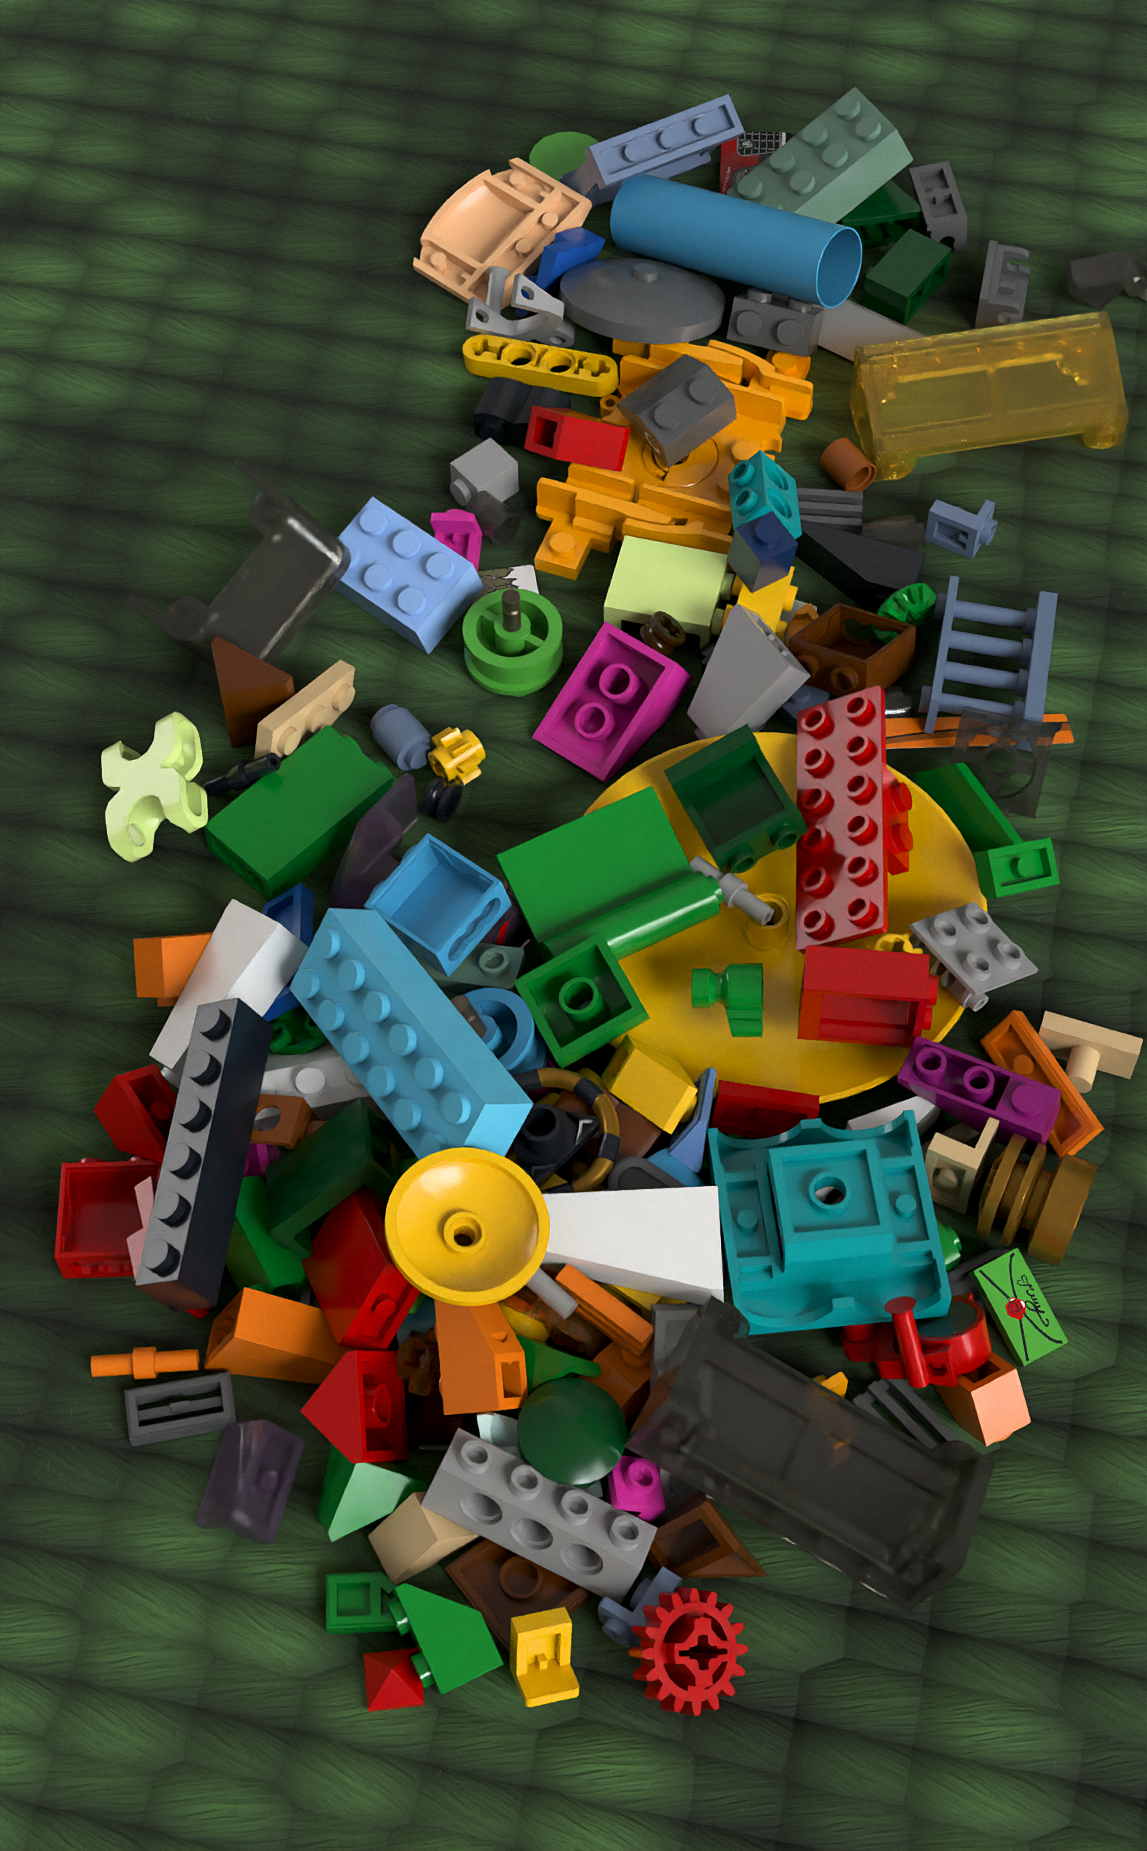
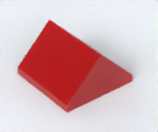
[300,1350,409,1464]

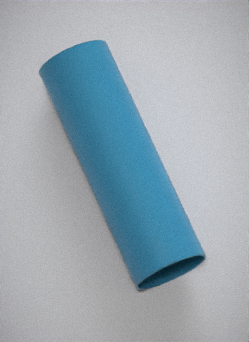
[610,174,862,308]

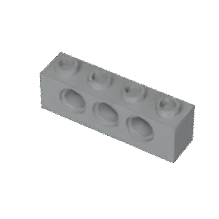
[421,1428,657,1605]

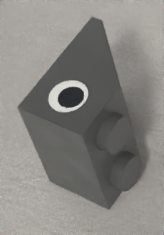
[616,354,737,469]

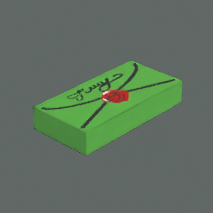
[968,1248,1068,1367]

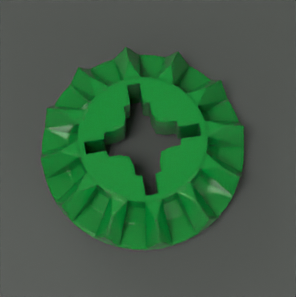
[872,583,937,644]

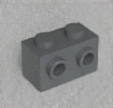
[726,288,825,357]

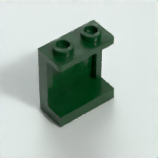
[664,724,809,875]
[266,1098,400,1260]

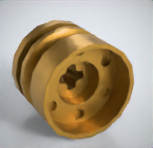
[975,1133,1098,1267]

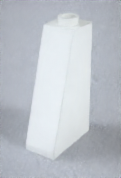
[149,899,309,1088]
[539,1186,724,1308]

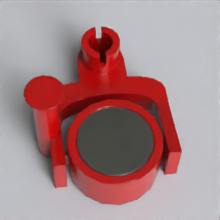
[839,1292,992,1388]

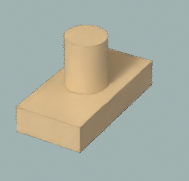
[1038,1011,1143,1093]

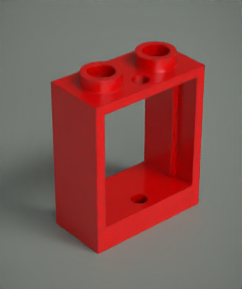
[797,945,938,1048]

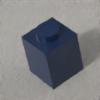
[726,511,798,593]

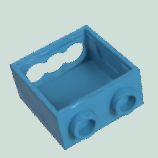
[364,833,512,978]

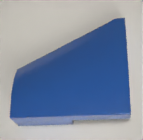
[515,227,605,318]

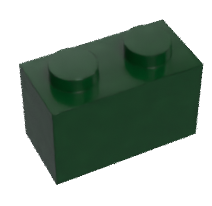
[861,228,951,326]

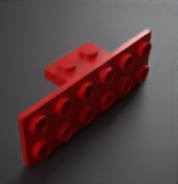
[795,686,913,954]

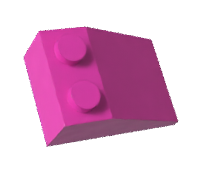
[532,621,694,783]

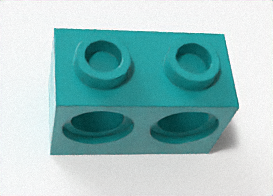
[728,450,802,539]

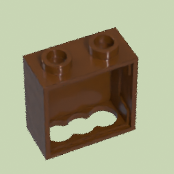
[788,603,916,697]

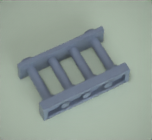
[918,575,1058,752]

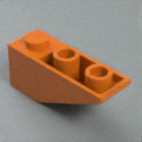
[434,1299,528,1415]

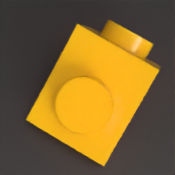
[510,1607,579,1707]

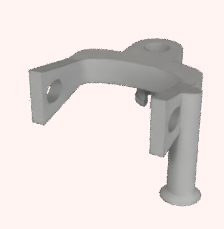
[465,266,576,348]

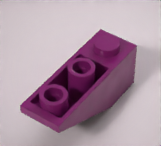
[897,1036,1061,1156]

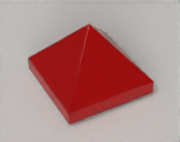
[364,1648,424,1712]

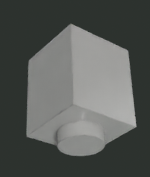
[450,437,519,517]

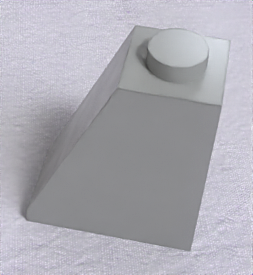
[687,603,810,740]

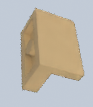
[924,1117,1000,1215]

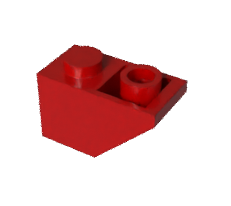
[524,406,631,472]

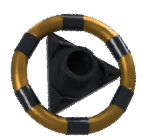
[511,1068,621,1194]

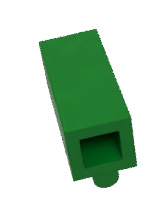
[225,1175,309,1301]

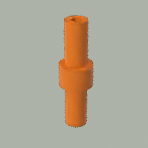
[91,1346,200,1380]

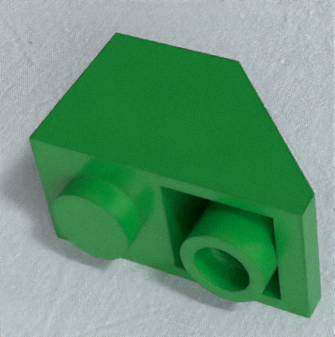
[387,1583,504,1695]

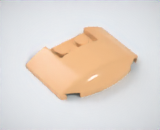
[413,157,592,310]

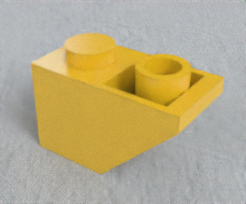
[601,1034,698,1134]

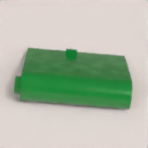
[495,786,723,963]

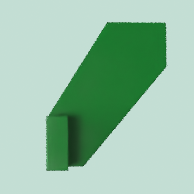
[914,762,1060,900]

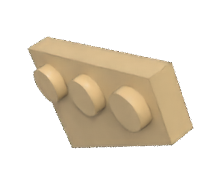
[254,660,355,780]

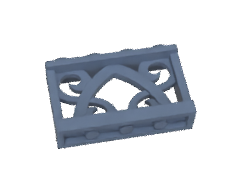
[559,94,745,209]

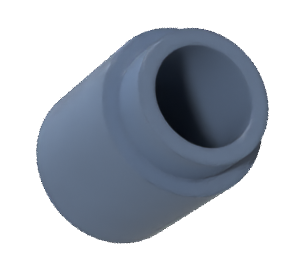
[370,704,435,771]

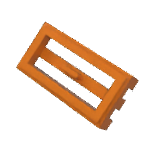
[555,1264,654,1360]

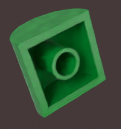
[513,931,650,1069]

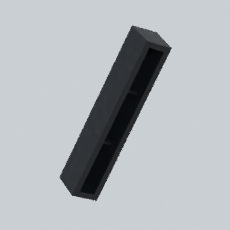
[135,998,274,1312]

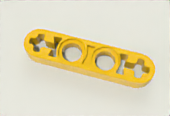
[462,334,619,397]

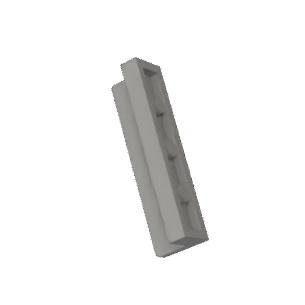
[772,293,937,384]

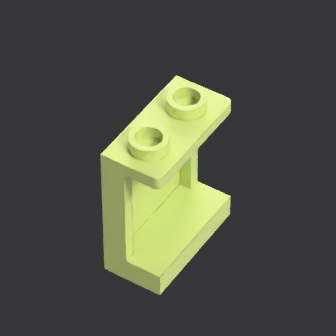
[604,535,735,649]

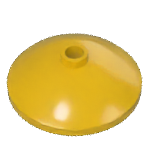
[384,1147,550,1306]

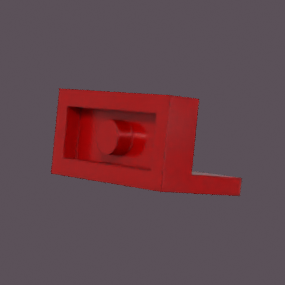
[710,1080,819,1139]

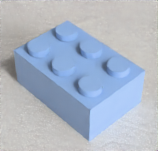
[316,496,484,655]

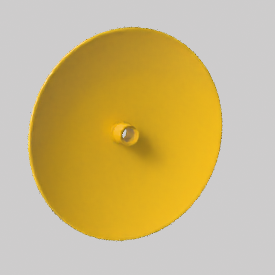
[583,732,988,1104]

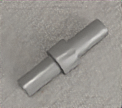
[690,856,774,925]

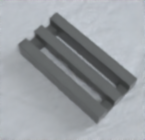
[796,488,863,535]
[124,1371,238,1447]
[851,1378,966,1485]

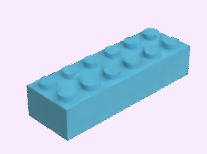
[289,908,534,1160]

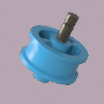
[451,988,549,1093]

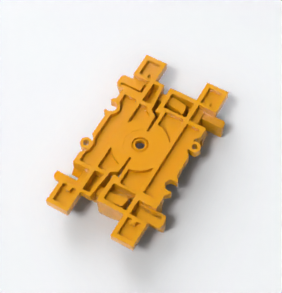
[534,338,813,581]

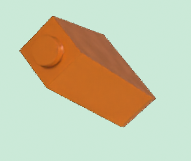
[203,1287,366,1384]

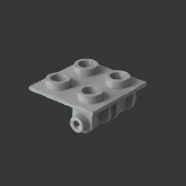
[909,902,1039,1011]

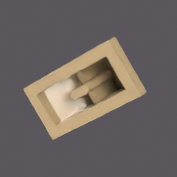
[368,1491,485,1585]

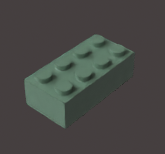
[726,87,913,223]

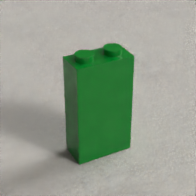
[203,725,395,902]

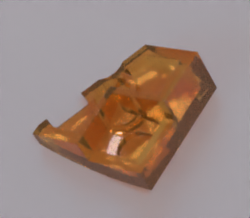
[497,1285,612,1361]

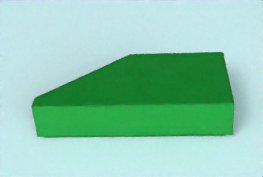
[326,1572,398,1635]

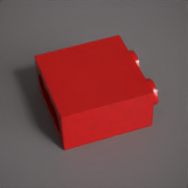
[54,1156,162,1279]

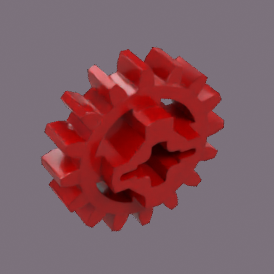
[629,1587,748,1716]

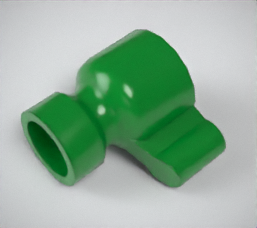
[691,963,763,1037]

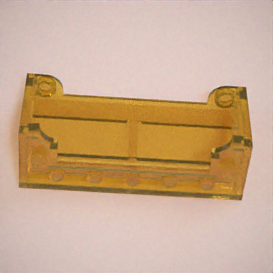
[849,311,1129,482]

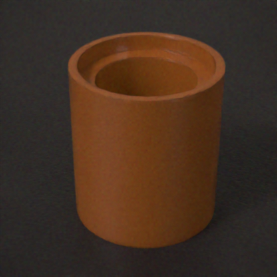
[820,438,877,492]

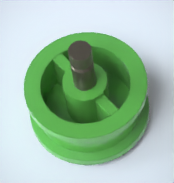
[462,589,563,697]

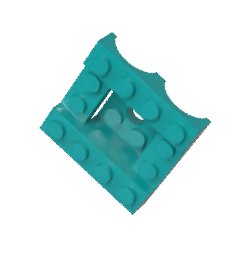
[706,1110,952,1337]

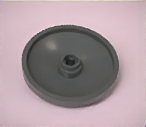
[559,257,726,344]

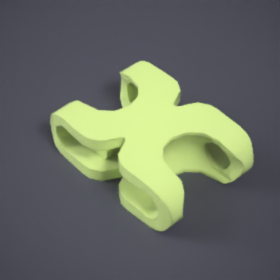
[101,711,208,863]

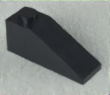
[795,519,926,613]

